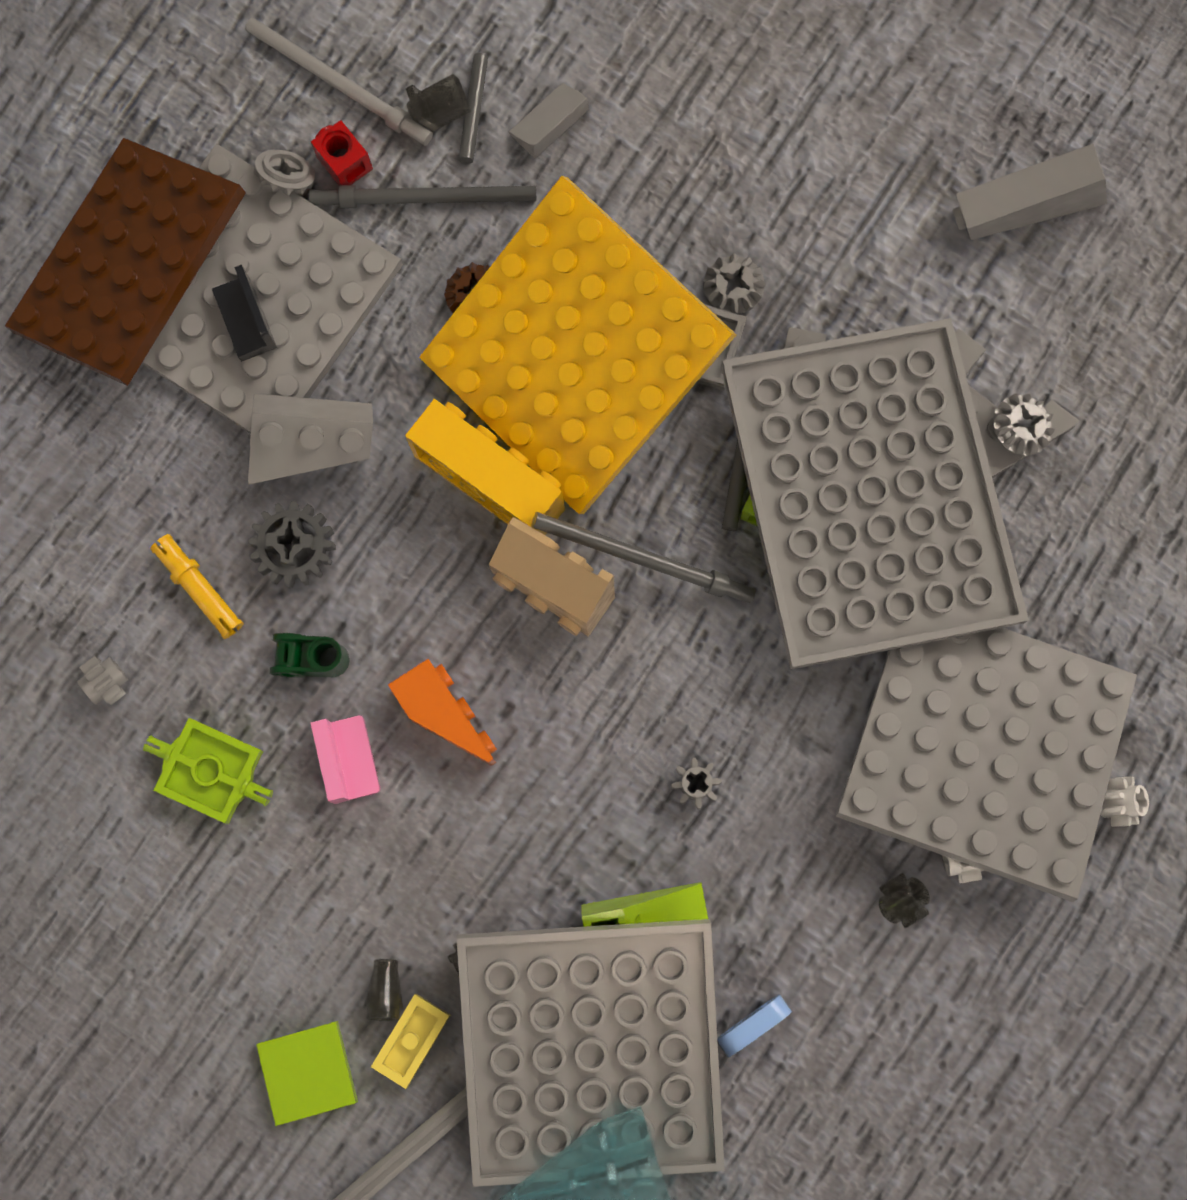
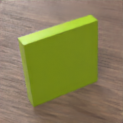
[256,1021,358,1126]

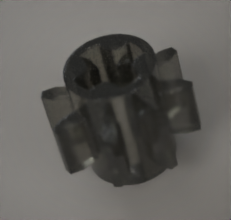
[879,873,930,928]

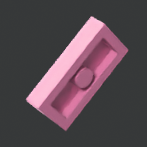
[311,715,380,804]

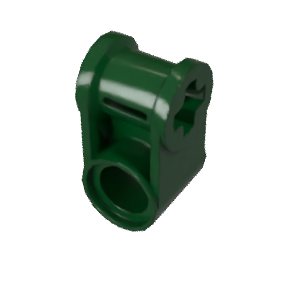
[270,633,350,678]

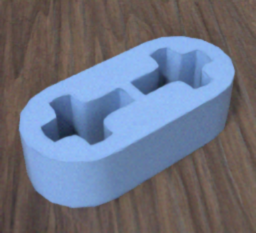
[717,994,792,1057]

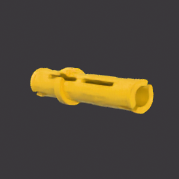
[150,534,244,639]

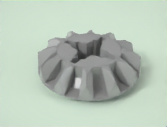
[254,150,315,196]
[704,253,765,314]
[993,393,1055,456]

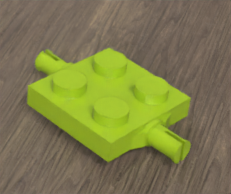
[143,718,273,824]

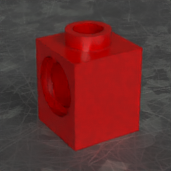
[310,120,373,186]

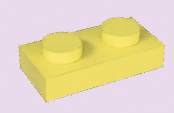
[371,994,451,1089]

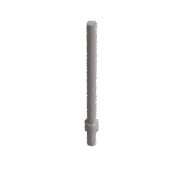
[245,18,433,146]

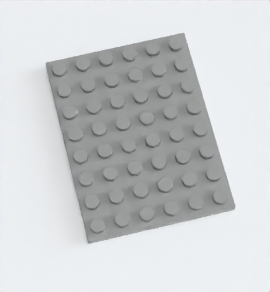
[721,318,1029,670]

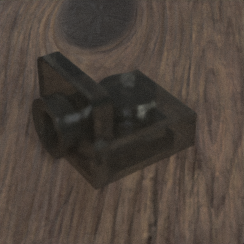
[406,74,471,131]

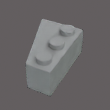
[248,394,373,485]

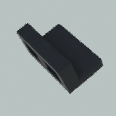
[212,264,277,362]

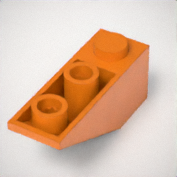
[388,659,497,766]

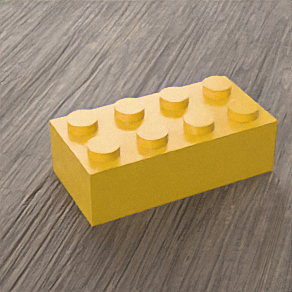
[405,399,565,535]

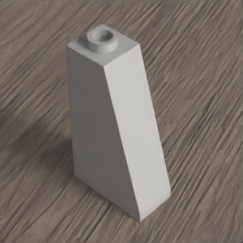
[953,144,1107,240]

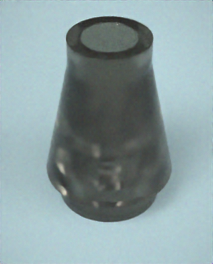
[363,959,404,1021]

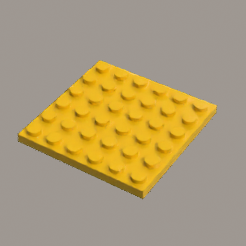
[419,175,736,514]

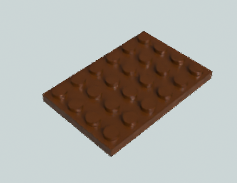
[5,138,246,386]

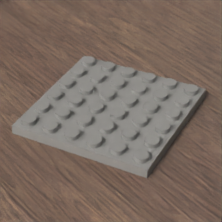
[142,143,403,434]
[835,628,1137,902]
[457,919,725,1187]

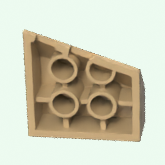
[489,517,615,637]

